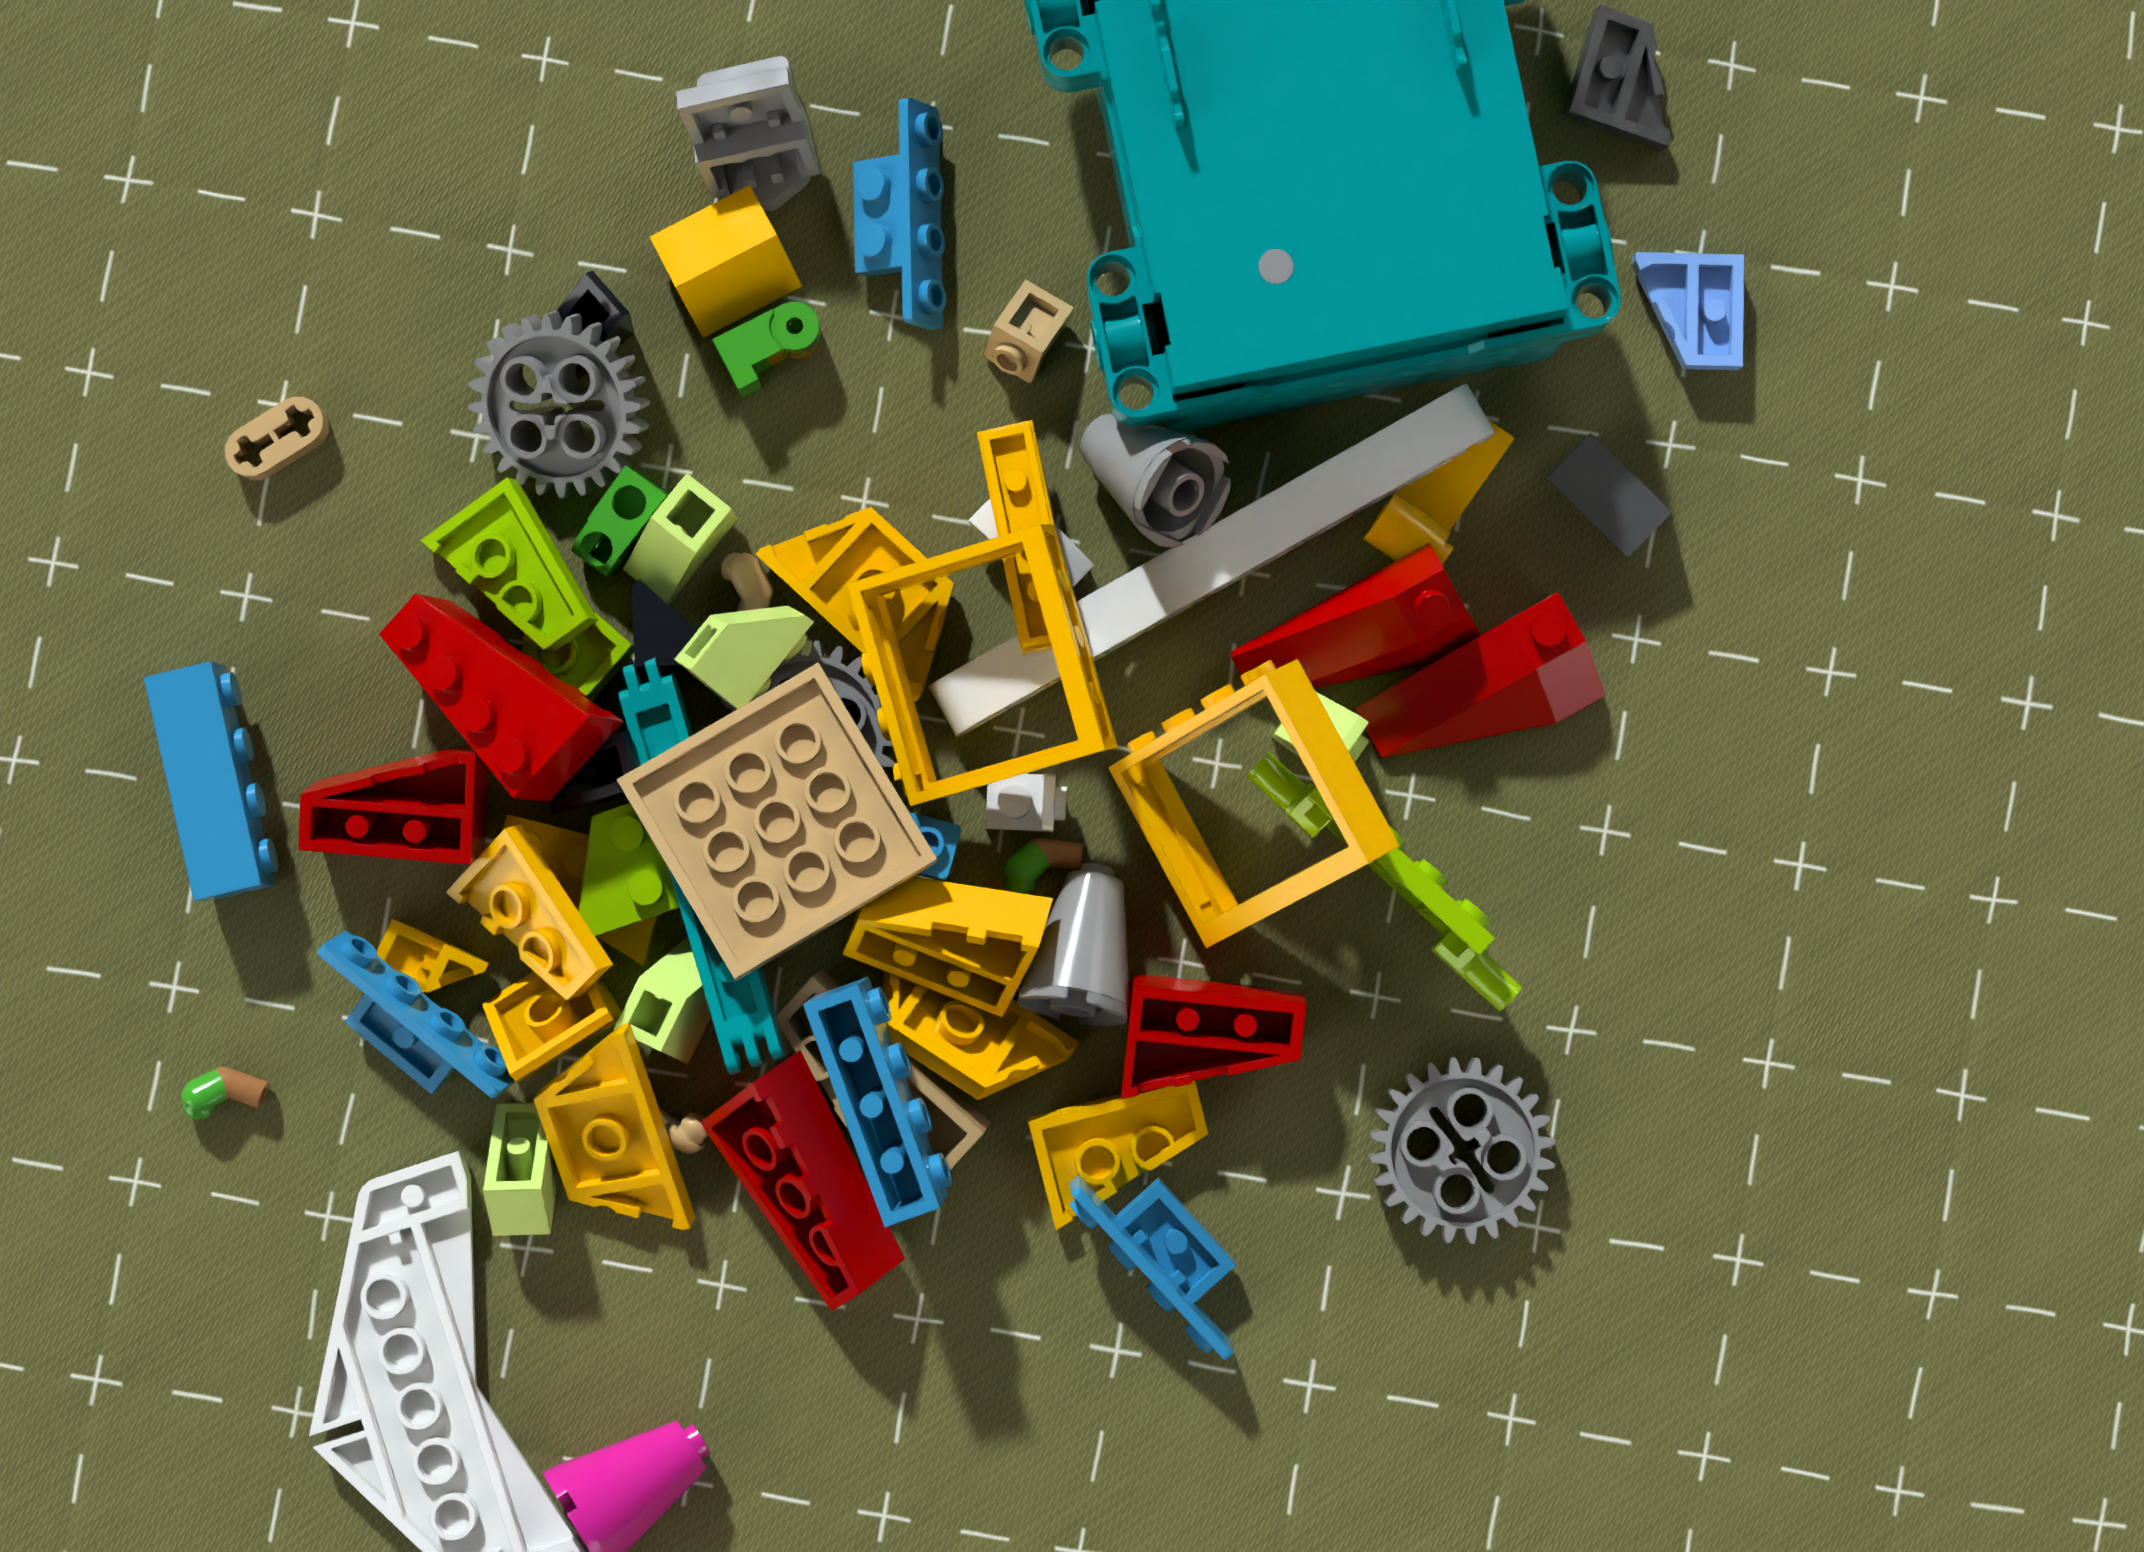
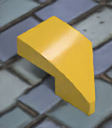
[377,917,489,993]

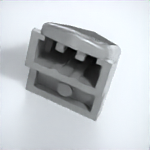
[676,56,820,212]

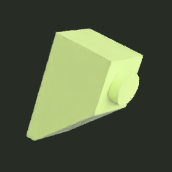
[483,1103,556,1236]

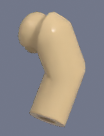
[721,552,773,612]
[659,1108,709,1154]

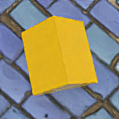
[650,185,802,338]
[482,971,622,1082]

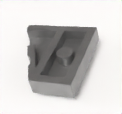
[1563,5,1671,151]

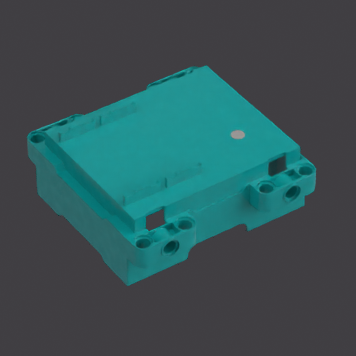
[1024,0,1621,432]

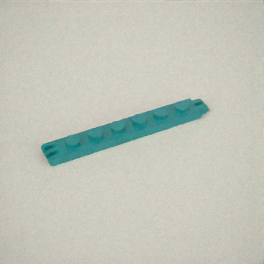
[618,658,787,1075]

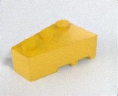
[842,877,1053,1017]

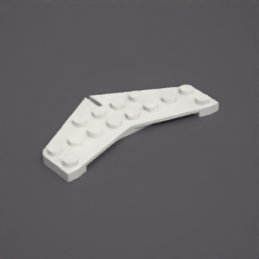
[309,1149,586,1552]

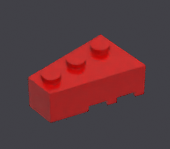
[298,744,489,865]
[1121,974,1307,1099]

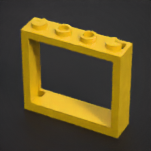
[847,524,1118,806]
[1108,659,1400,948]

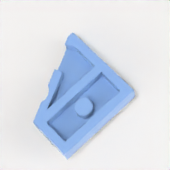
[1632,252,1744,370]

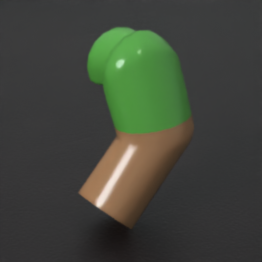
[1003,838,1083,894]
[181,1066,270,1120]

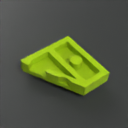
[579,803,680,937]

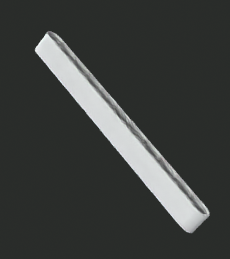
[928,384,1496,737]

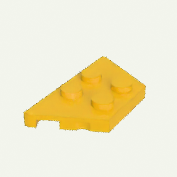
[755,507,955,703]
[883,971,1079,1100]
[533,1023,696,1230]

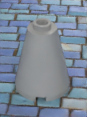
[1080,414,1231,548]
[1017,863,1131,1026]

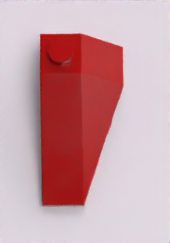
[1229,542,1480,700]
[1353,591,1606,758]

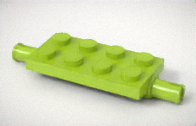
[1246,752,1522,1011]

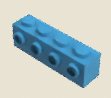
[144,661,279,902]
[803,977,952,1227]

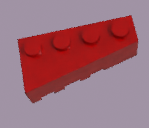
[379,593,624,802]
[700,1050,905,1311]

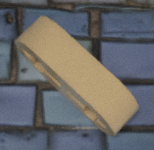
[225,397,329,480]

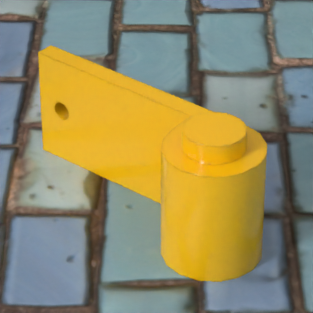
[1363,420,1515,565]

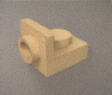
[984,279,1074,383]

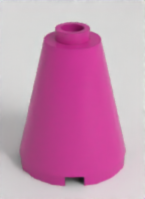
[542,1420,711,1552]

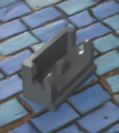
[1546,433,1672,557]

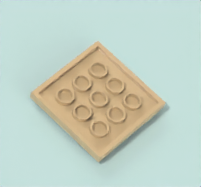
[616,662,937,981]

